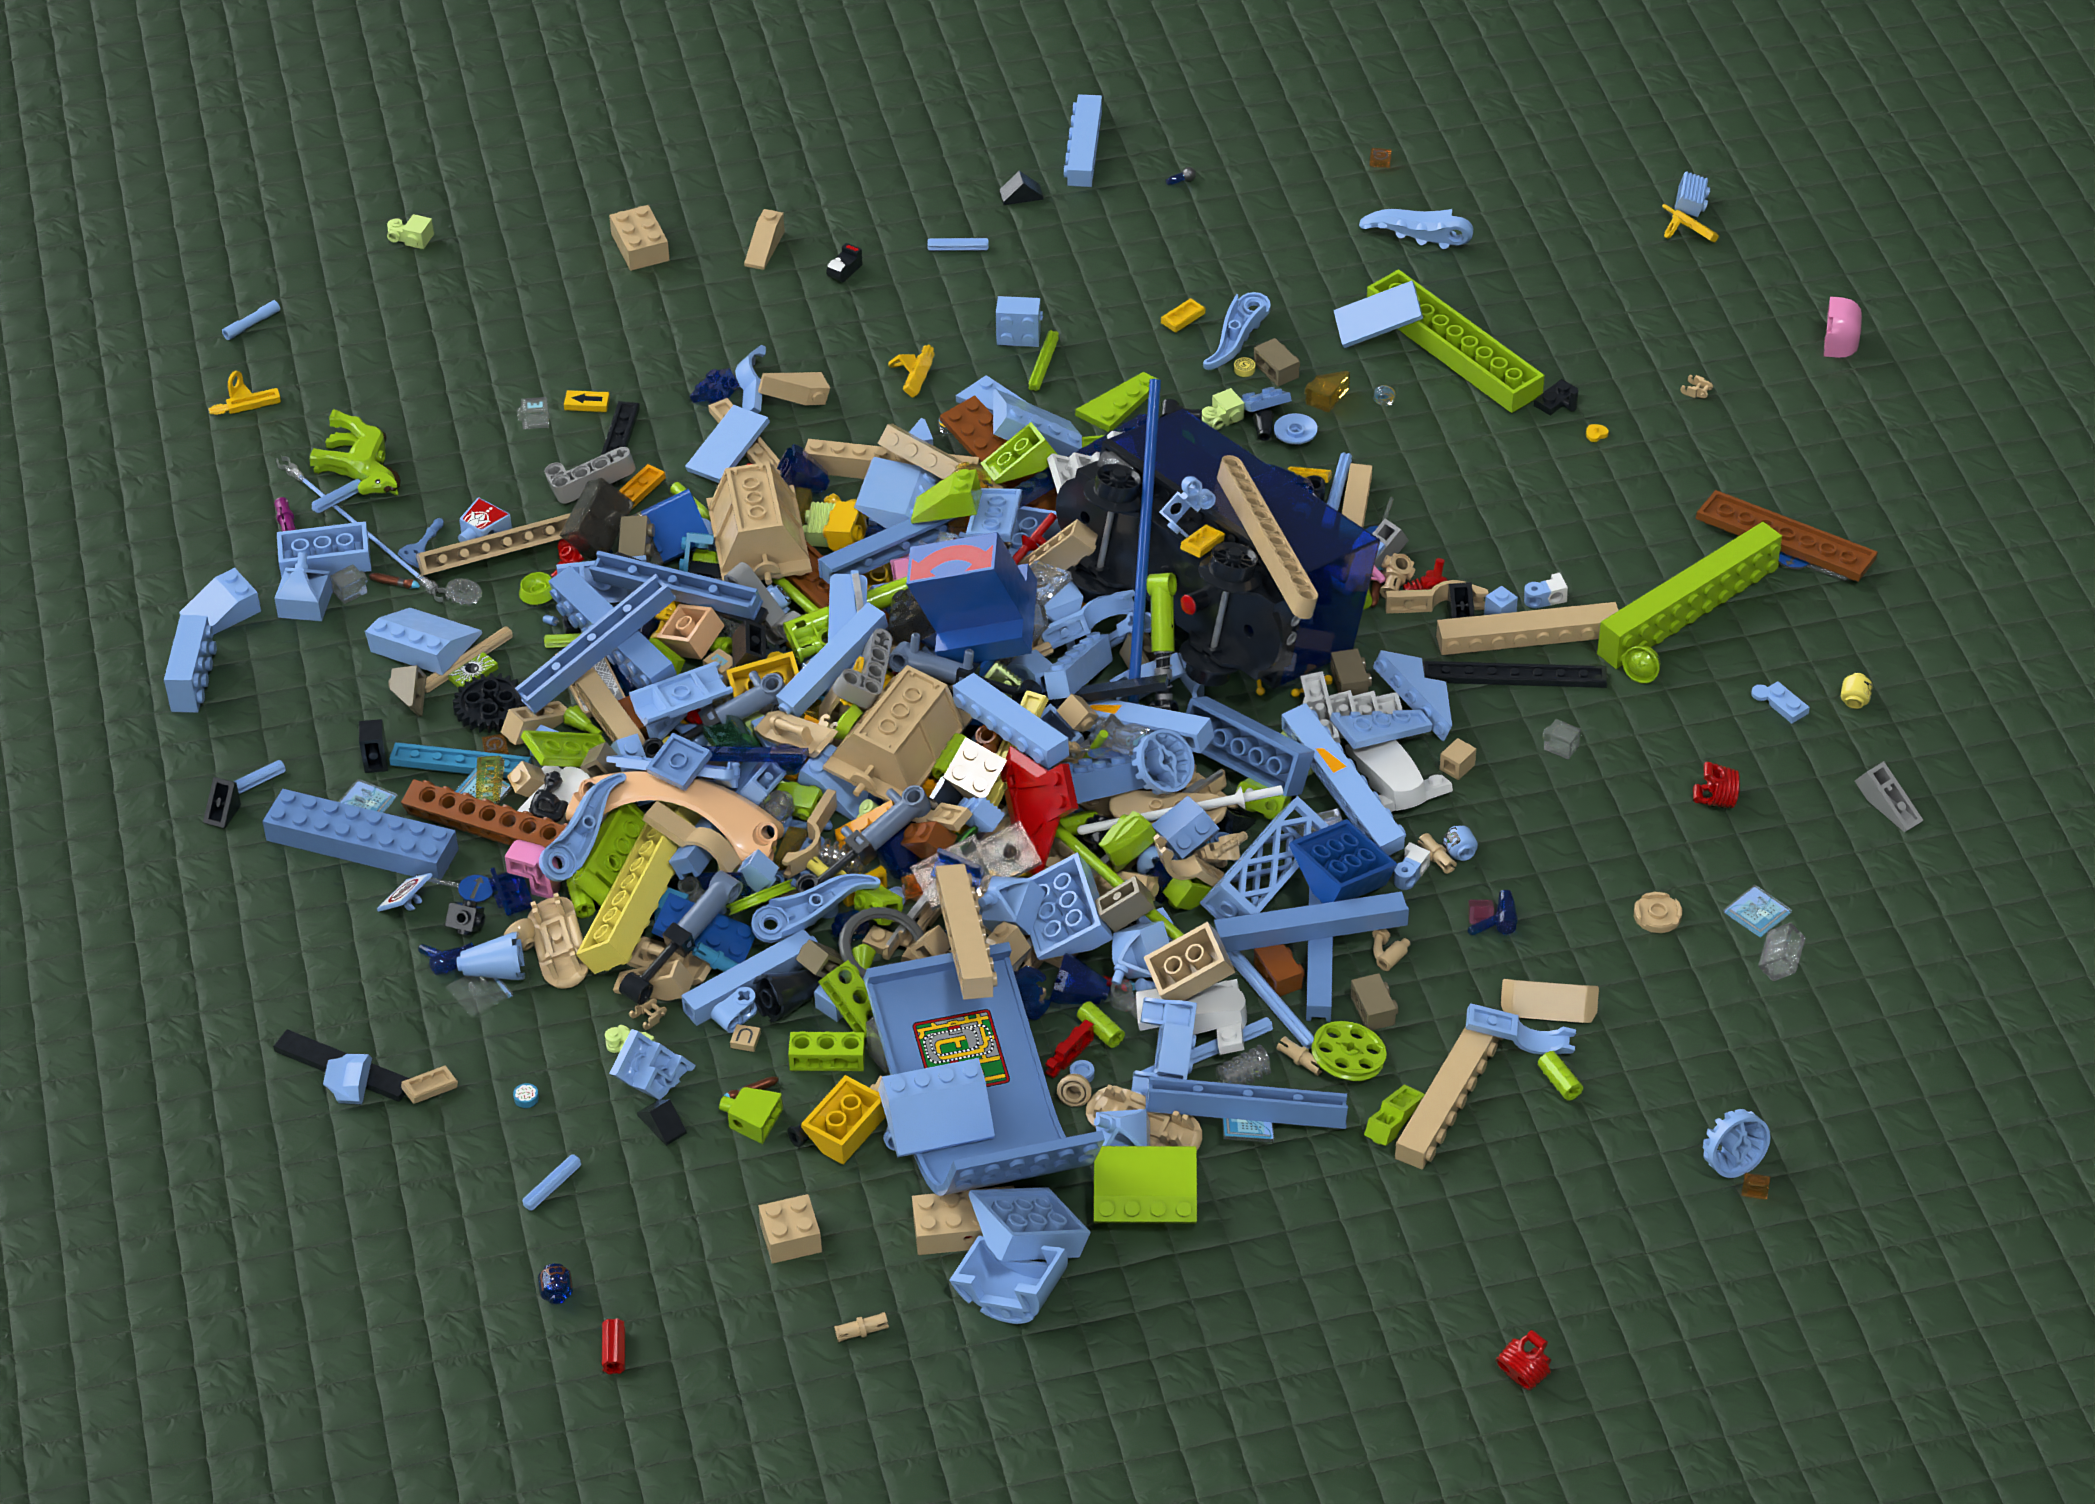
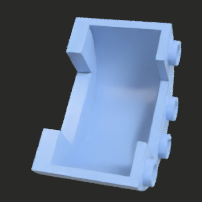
[950,1236,1068,1324]

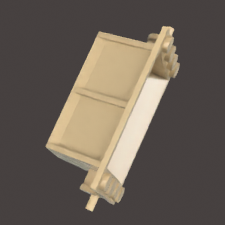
[706,462,812,585]
[823,665,973,802]

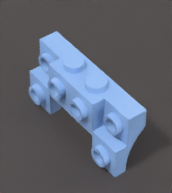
[1131,997,1197,1096]

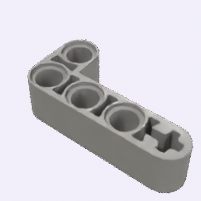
[544,447,636,503]
[724,562,801,645]
[833,628,892,708]

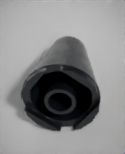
[753,970,822,1022]

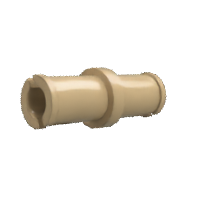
[1418,833,1457,874]
[1277,1036,1322,1076]
[834,1312,889,1342]

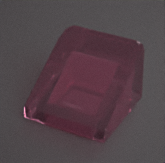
[1468,899,1494,924]

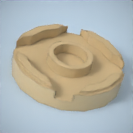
[1634,892,1682,933]

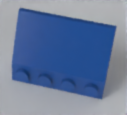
[1289,819,1398,903]

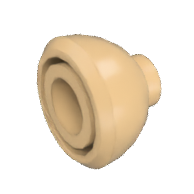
[504,918,535,951]
[1057,1074,1092,1107]

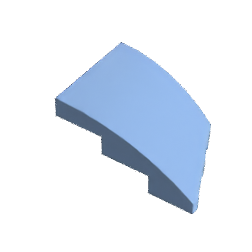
[609,1029,696,1100]

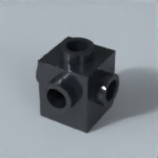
[445,899,486,935]

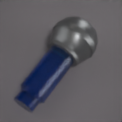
[1165,167,1196,185]

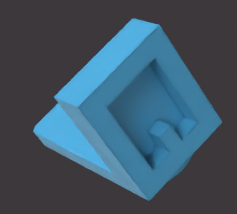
[679,532,714,572]

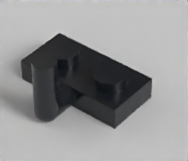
[1534,379,1579,416]

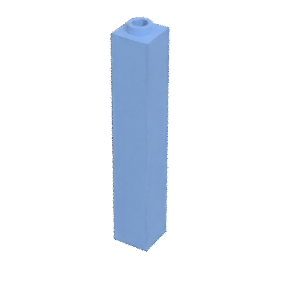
[776,602,888,717]
[681,929,817,1026]

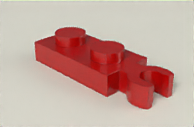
[1045,1019,1094,1078]

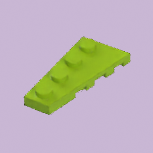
[1075,372,1157,433]

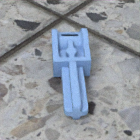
[1108,612,1151,649]

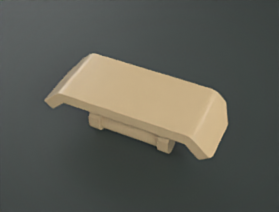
[754,710,838,758]
[626,936,711,985]
[1501,979,1599,1023]

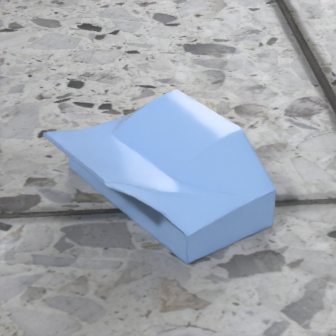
[323,1054,372,1105]

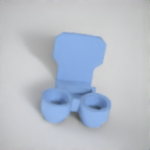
[1160,476,1216,538]

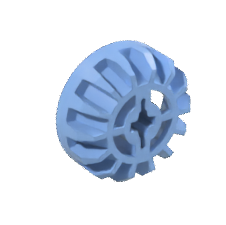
[1132,729,1194,795]
[1703,1109,1770,1178]

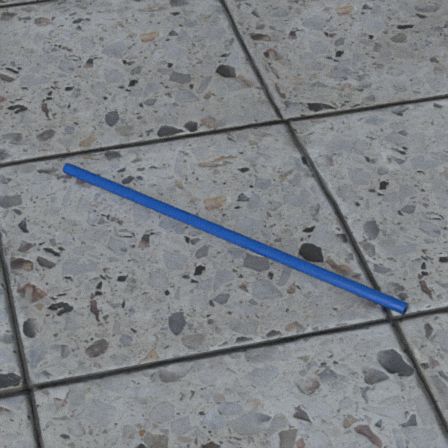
[1124,379,1161,751]

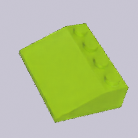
[1094,1146,1197,1224]

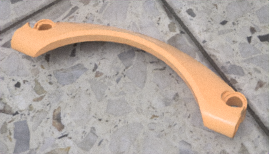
[566,770,784,862]

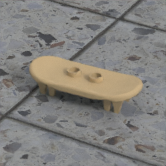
[1109,790,1227,824]
[528,893,589,989]
[1086,1084,1202,1150]

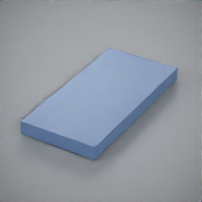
[1334,281,1423,348]
[685,405,770,483]
[966,488,1022,542]

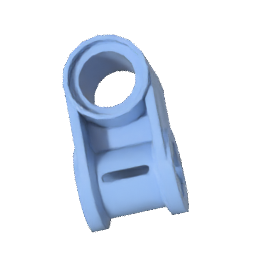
[711,987,757,1033]

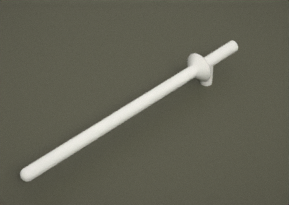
[1077,785,1283,835]

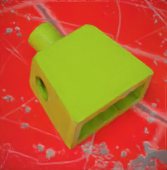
[719,1087,783,1144]

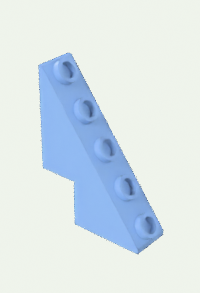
[1373,650,1452,741]

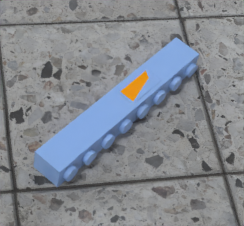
[1055,699,1214,753]
[1282,703,1406,856]

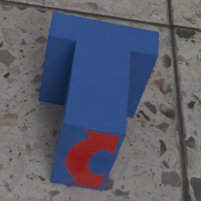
[906,532,1037,663]

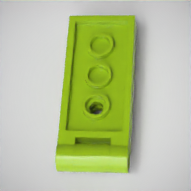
[573,802,646,906]

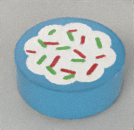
[513,1083,539,1108]

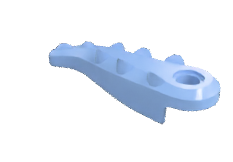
[1359,209,1474,249]
[1203,292,1271,370]
[539,773,627,882]
[751,874,881,943]

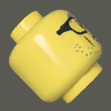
[1840,673,1873,709]

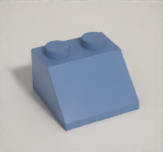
[1152,796,1219,860]

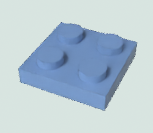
[1241,387,1292,412]
[646,733,712,791]

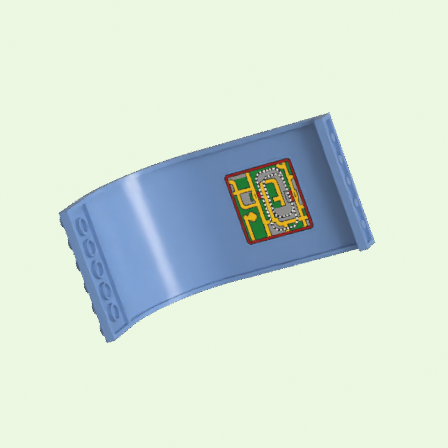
[863,942,1105,1196]

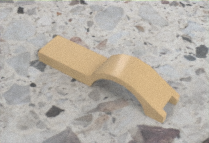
[1385,580,1488,614]
[782,788,837,879]
[642,801,742,877]
[909,803,973,831]
[1153,833,1224,887]

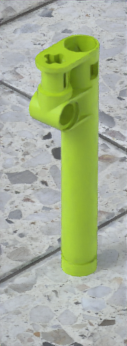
[783,576,914,664]

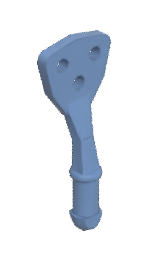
[398,518,444,568]

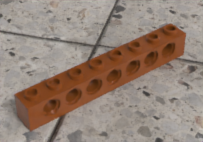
[401,779,568,862]

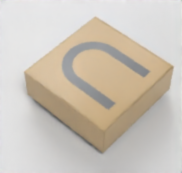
[730,1024,761,1052]

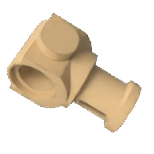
[1380,553,1415,599]

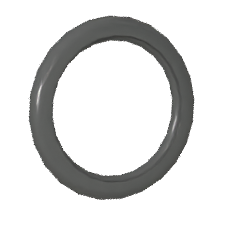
[839,907,924,981]

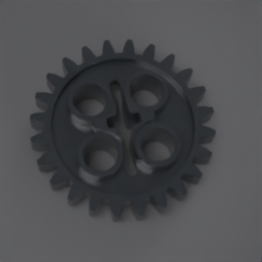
[453,673,526,733]

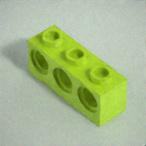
[818,960,878,1038]
[788,1031,865,1071]

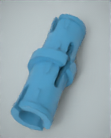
[692,941,738,972]

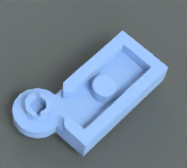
[1751,681,1810,724]

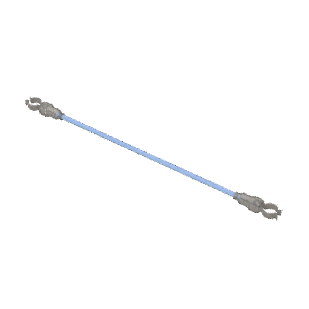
[275,456,449,603]

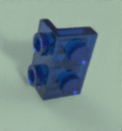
[689,368,739,404]
[489,867,533,916]

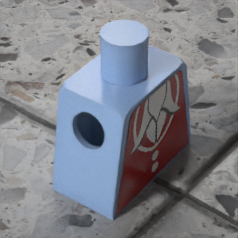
[458,498,512,542]

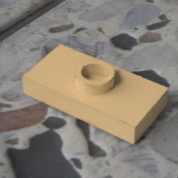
[401,1065,458,1104]

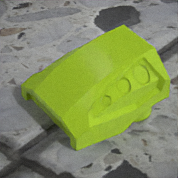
[1099,811,1156,872]

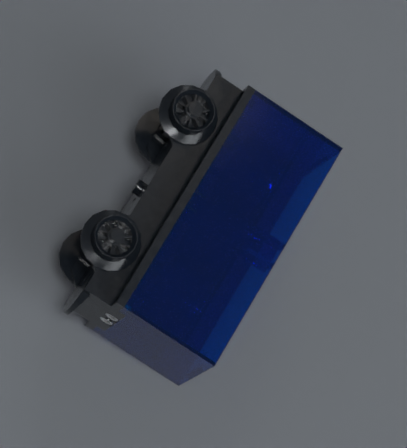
[1056,409,1380,689]

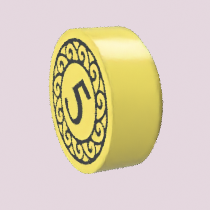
[1234,357,1255,377]

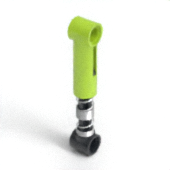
[1146,573,1179,712]

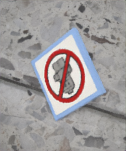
[377,873,433,912]

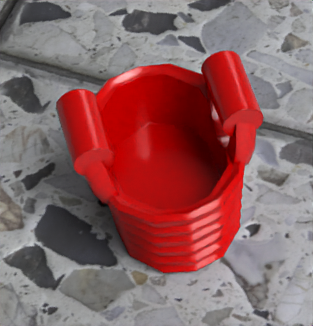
[1693,762,1740,808]
[1496,1330,1551,1391]

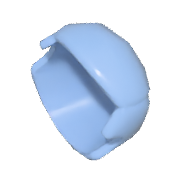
[1137,845,1164,877]

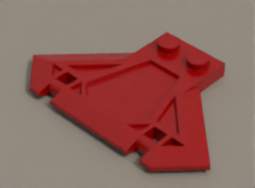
[1001,746,1079,875]

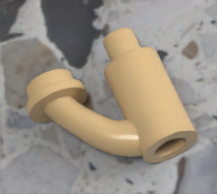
[1372,929,1410,971]

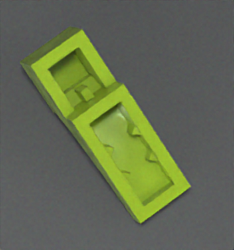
[1364,1084,1425,1146]

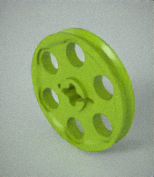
[726,879,796,916]
[1311,1021,1386,1081]

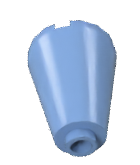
[457,932,525,980]

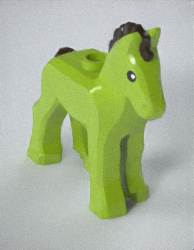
[309,409,401,496]

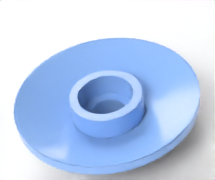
[1274,413,1317,444]

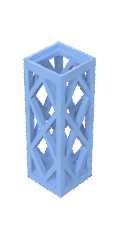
[1200,796,1329,919]

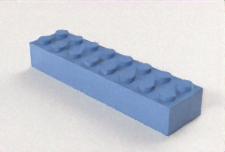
[548,566,677,689]
[262,789,458,883]

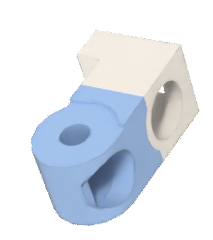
[1524,573,1568,608]
[1394,842,1430,890]

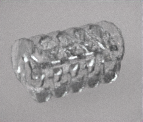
[818,838,871,874]
[1215,1045,1271,1085]

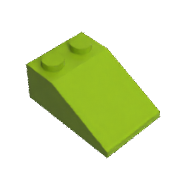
[980,422,1058,484]
[911,469,982,524]

